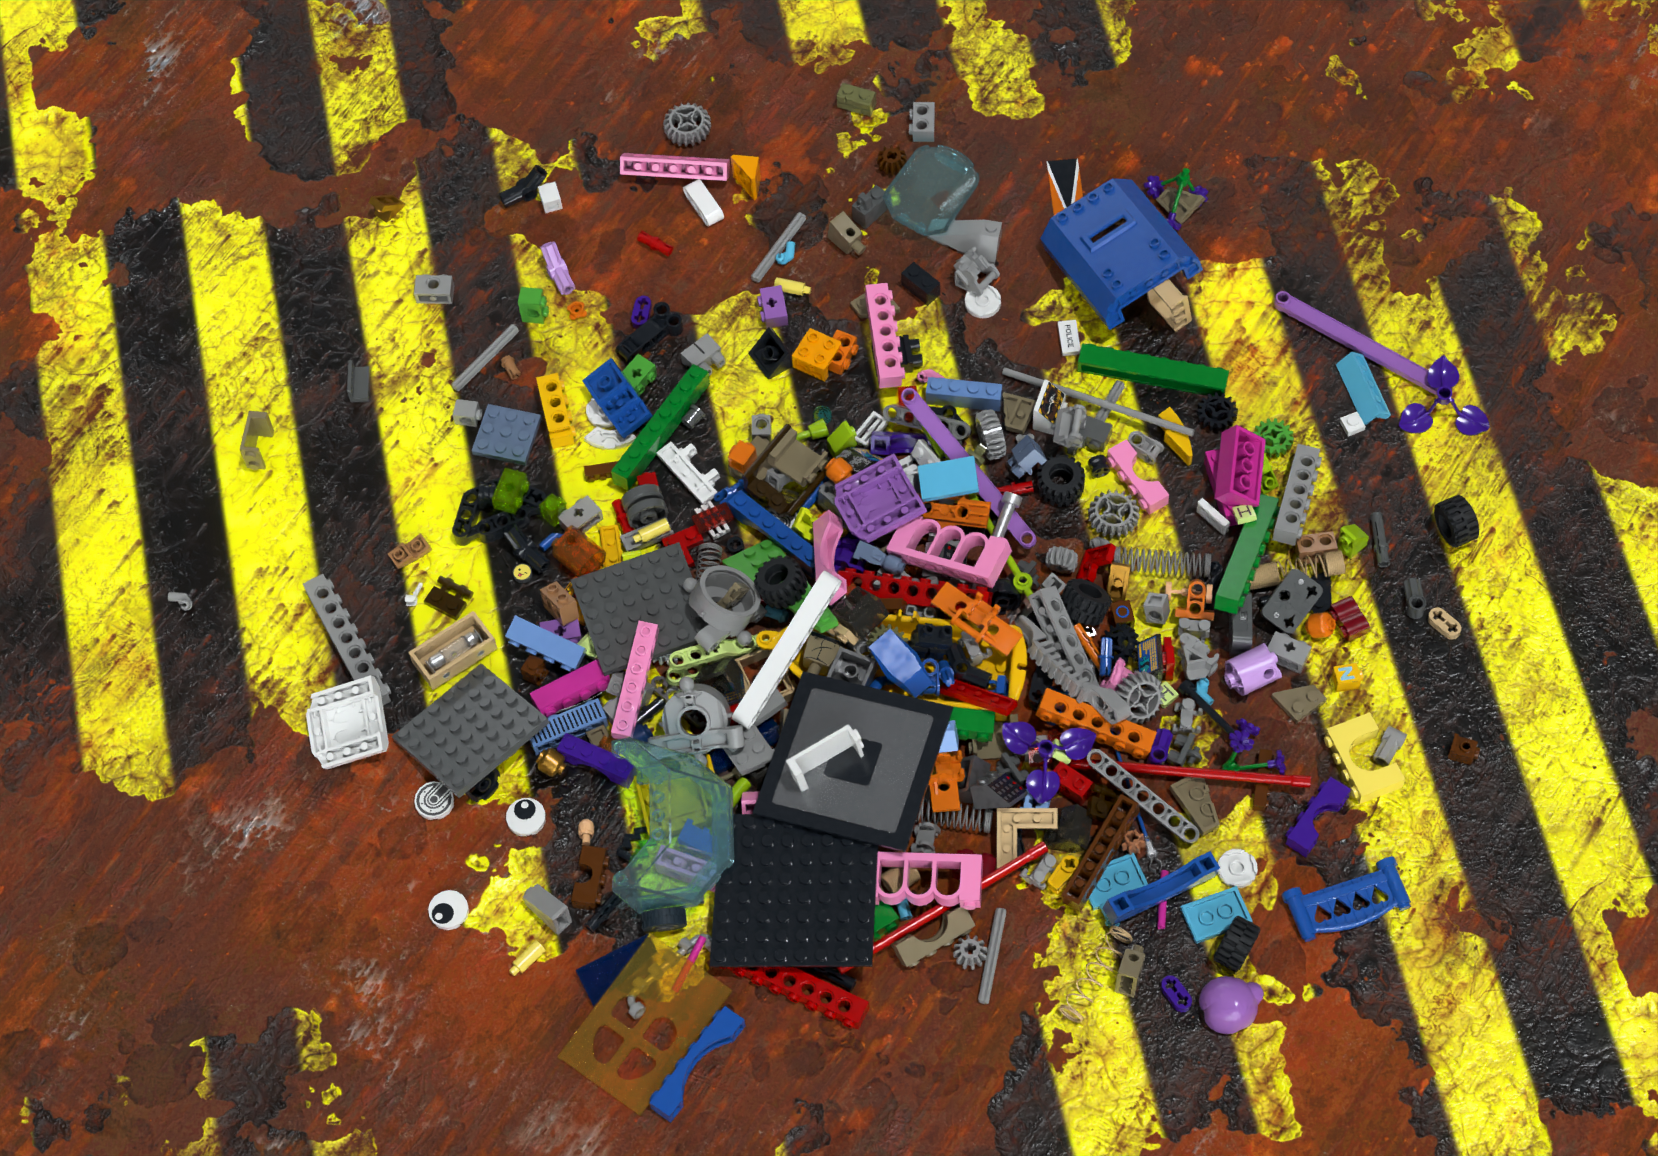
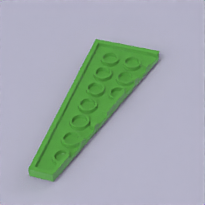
[722,538,839,633]

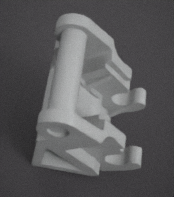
[953,247,1000,296]
[1050,404,1087,448]
[1178,633,1219,680]

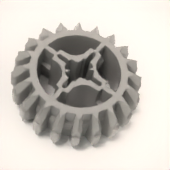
[663,102,711,147]
[975,409,1006,460]
[1088,489,1140,539]
[1115,671,1165,724]

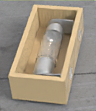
[409,611,498,690]

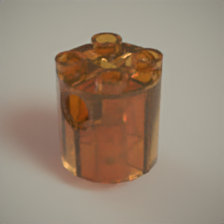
[551,525,606,577]

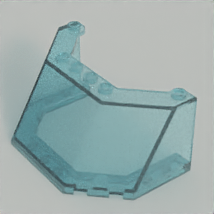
[611,737,734,915]

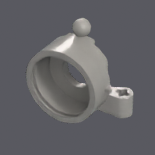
[683,565,767,653]
[648,676,745,769]

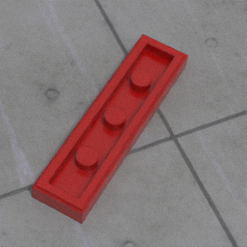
[940,679,1018,716]

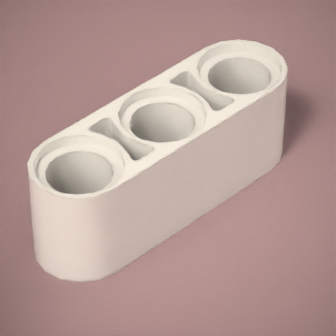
[683,179,724,226]

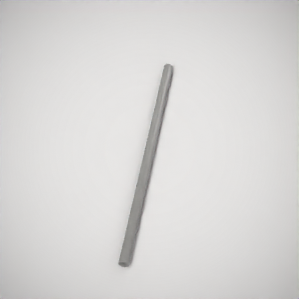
[1002,367,1195,437]

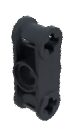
[1028,666,1054,711]

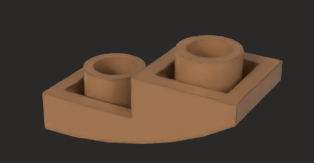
[388,533,433,569]

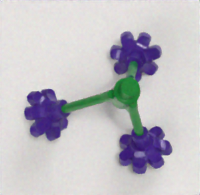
[1144,168,1208,230]
[1221,718,1286,775]

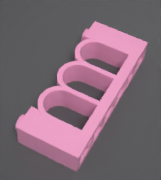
[886,515,1012,589]
[876,852,983,910]

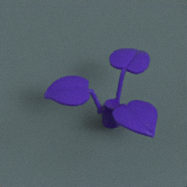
[1399,355,1489,436]
[1002,722,1096,804]

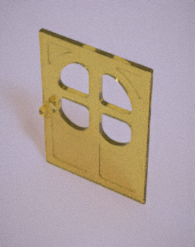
[557,933,732,1116]

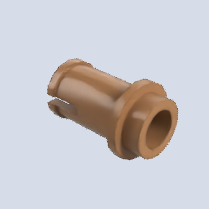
[501,355,521,380]

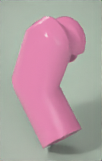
[917,369,945,383]

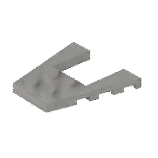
[723,688,788,776]

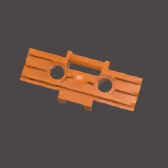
[917,493,991,529]
[931,582,1023,656]
[928,750,965,812]

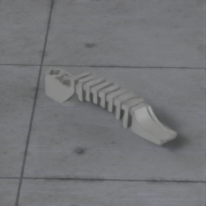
[1017,615,1131,724]

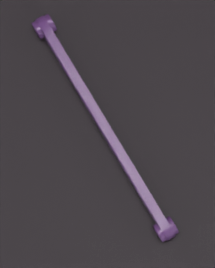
[1274,291,1453,396]
[901,388,1037,549]

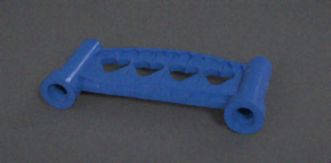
[1281,856,1411,942]

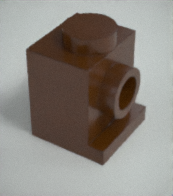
[521,654,550,687]
[1448,733,1480,765]

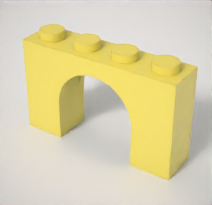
[1324,712,1405,804]

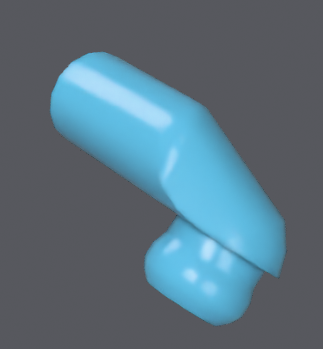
[776,241,795,265]
[1195,678,1214,706]

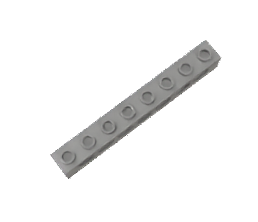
[303,574,391,705]

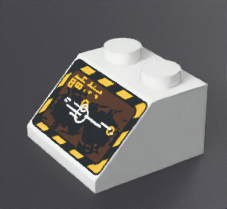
[1033,380,1068,435]

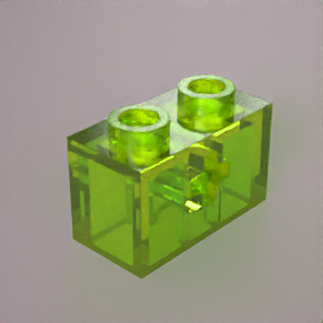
[492,468,530,514]

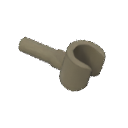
[718,767,747,783]

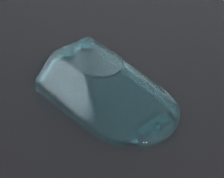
[883,145,979,237]

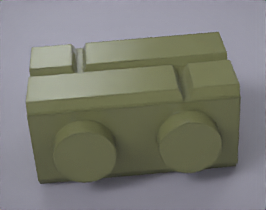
[837,83,877,117]

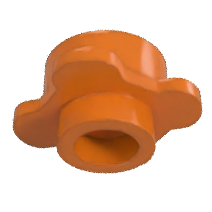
[567,301,587,320]

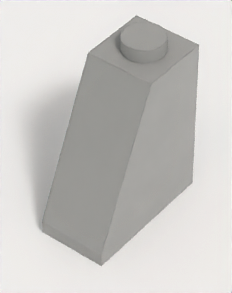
[523,884,572,935]

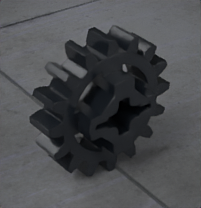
[1197,392,1238,432]
[1099,623,1140,665]

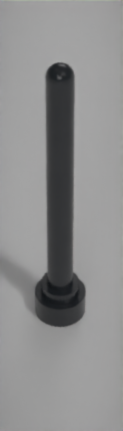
[1178,679,1235,735]

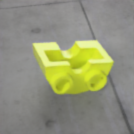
[791,507,818,547]

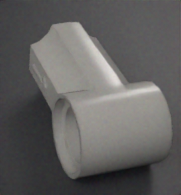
[1373,725,1407,766]

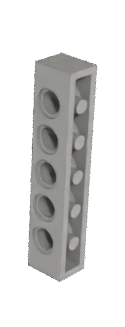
[1272,444,1322,546]
[1028,586,1100,699]

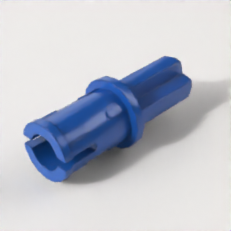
[1098,637,1114,677]
[938,660,955,687]

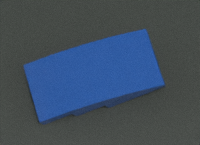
[582,358,653,439]

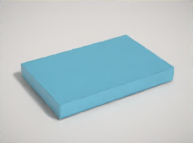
[918,456,979,502]
[1088,853,1148,911]
[1180,886,1253,944]

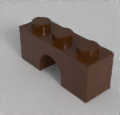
[571,845,610,911]

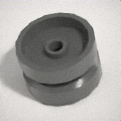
[621,484,669,529]

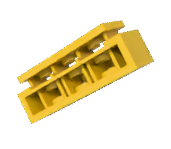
[536,373,576,449]

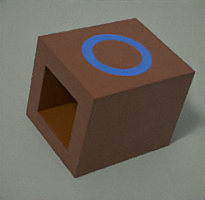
[1110,600,1135,628]

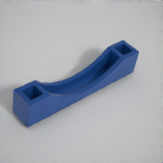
[728,490,816,579]
[1102,851,1221,926]
[649,1006,746,1123]

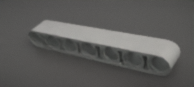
[1087,749,1199,844]

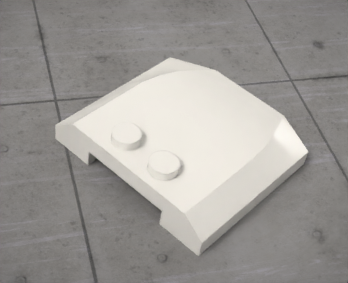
[306,675,389,769]

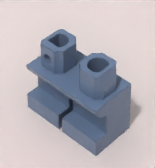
[1007,434,1047,478]

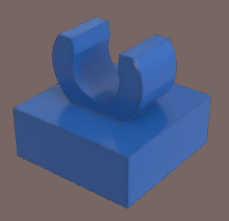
[988,675,1009,697]

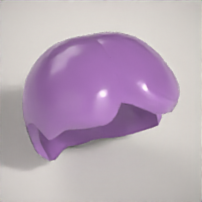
[1199,976,1264,1034]

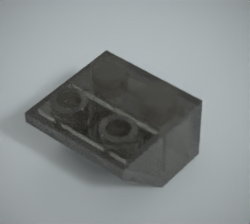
[831,586,889,640]
[1043,804,1093,853]

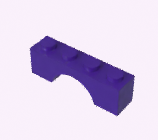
[870,431,946,458]
[557,733,638,789]
[1285,777,1351,857]

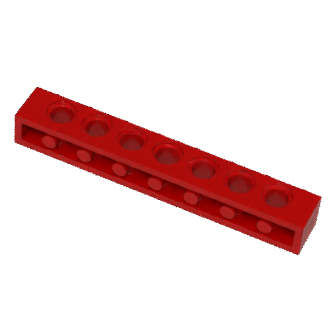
[838,568,993,610]
[719,967,870,1030]

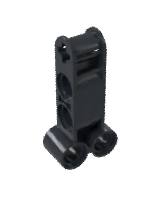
[615,302,684,364]

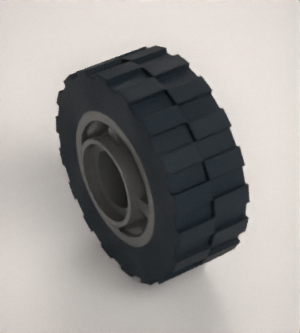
[641,907,687,932]

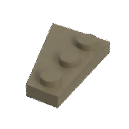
[1169,777,1220,836]

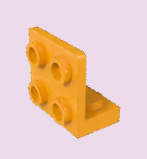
[792,328,842,382]

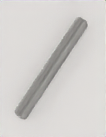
[751,212,806,283]
[451,324,519,391]
[978,908,1006,1004]

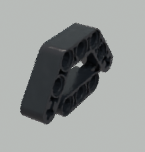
[452,475,549,546]

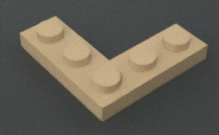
[997,808,1058,869]

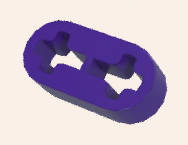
[631,296,652,329]
[1161,975,1192,1012]

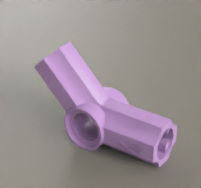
[540,241,575,295]

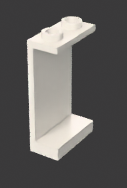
[786,724,864,792]

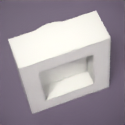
[1339,412,1366,436]

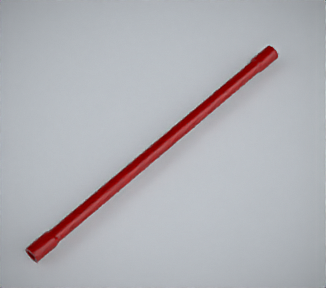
[1070,758,1311,788]
[837,841,1049,974]

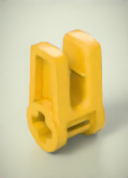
[1047,855,1079,895]

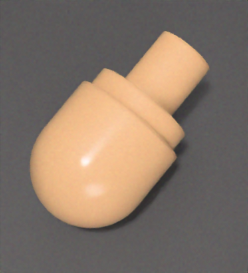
[578,819,594,846]

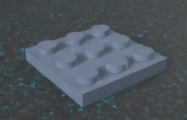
[472,404,542,466]

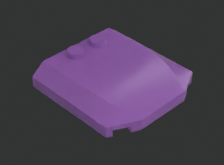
[834,453,927,543]

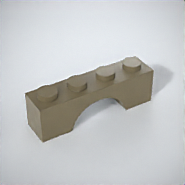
[891,903,976,967]

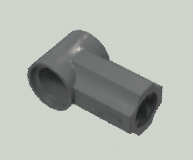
[1403,578,1426,619]

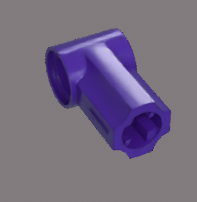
[1146,728,1173,765]

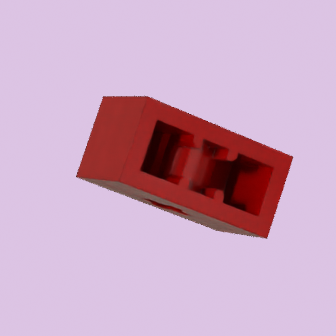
[1053,761,1093,806]

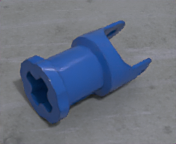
[714,479,748,508]

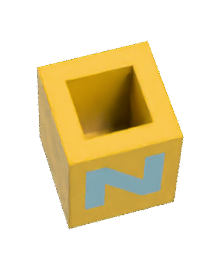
[1332,663,1363,692]

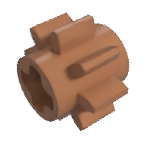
[1122,829,1146,855]

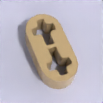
[1428,607,1461,640]

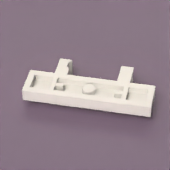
[656,442,720,505]

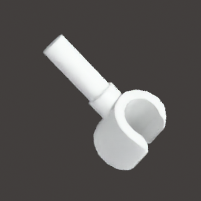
[405,582,423,606]

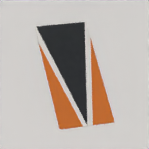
[1047,158,1083,215]

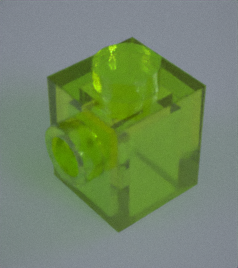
[539,493,566,527]

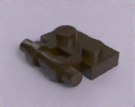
[424,576,474,620]
[1086,783,1128,822]

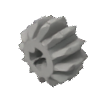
[1045,546,1078,574]
[953,934,987,970]

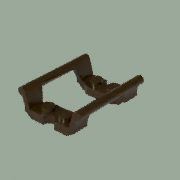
[742,424,830,518]

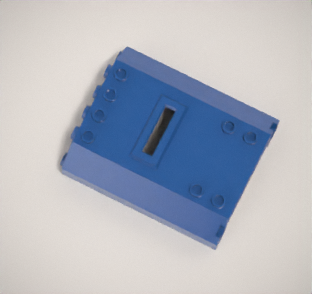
[1040,178,1203,330]

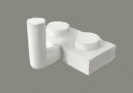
[905,439,941,475]

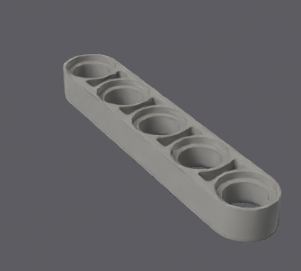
[883,404,971,440]

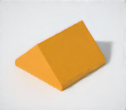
[731,155,761,200]

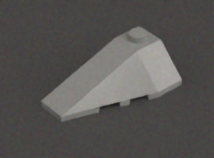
[927,220,1002,264]

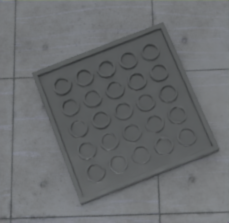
[571,542,709,676]
[392,663,550,798]

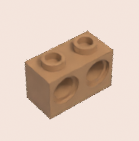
[1294,531,1338,566]
[540,581,579,626]

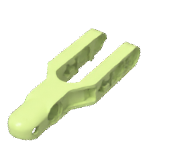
[666,634,768,686]

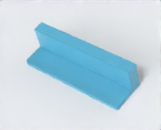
[1336,352,1391,425]

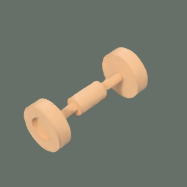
[1165,581,1213,604]

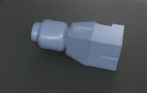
[853,541,906,574]

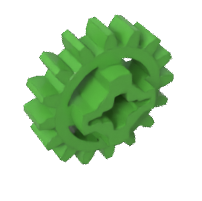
[1253,418,1294,458]

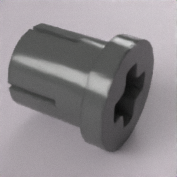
[681,404,706,429]

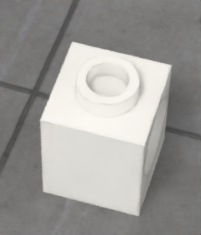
[538,182,563,214]

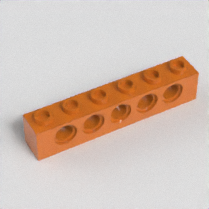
[1035,688,1157,760]

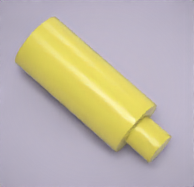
[774,277,811,296]
[632,518,671,543]
[509,940,546,976]

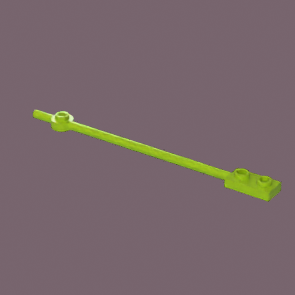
[922,426,1033,602]

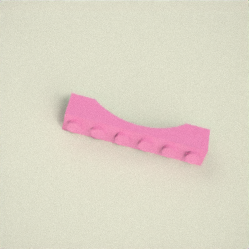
[813,509,847,605]

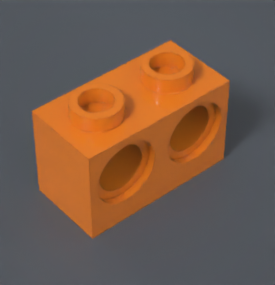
[828,329,859,375]

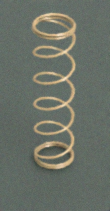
[1059,925,1133,1023]

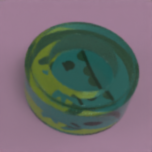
[813,406,832,424]

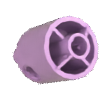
[1224,643,1282,696]

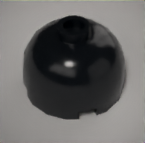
[988,578,1021,615]
[465,768,500,802]

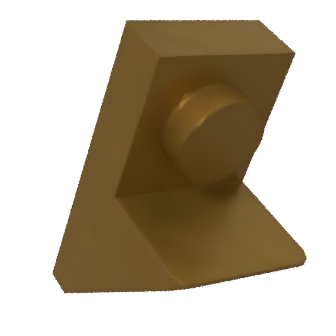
[368,195,405,223]
[1107,562,1131,602]

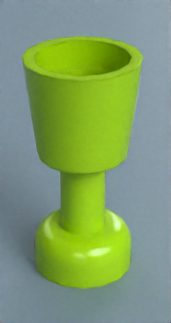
[796,418,829,442]

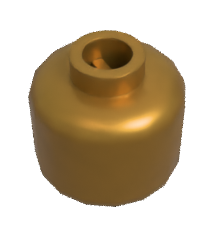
[536,748,566,777]

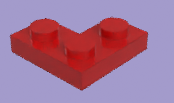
[661,525,704,568]
[1076,543,1116,582]
[1159,637,1175,681]

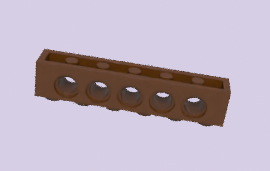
[1061,794,1140,912]

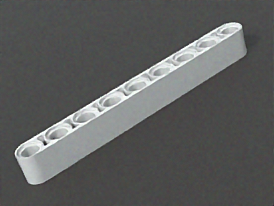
[731,571,842,729]

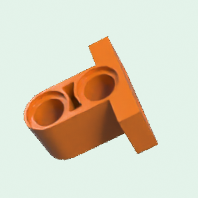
[1175,579,1214,621]

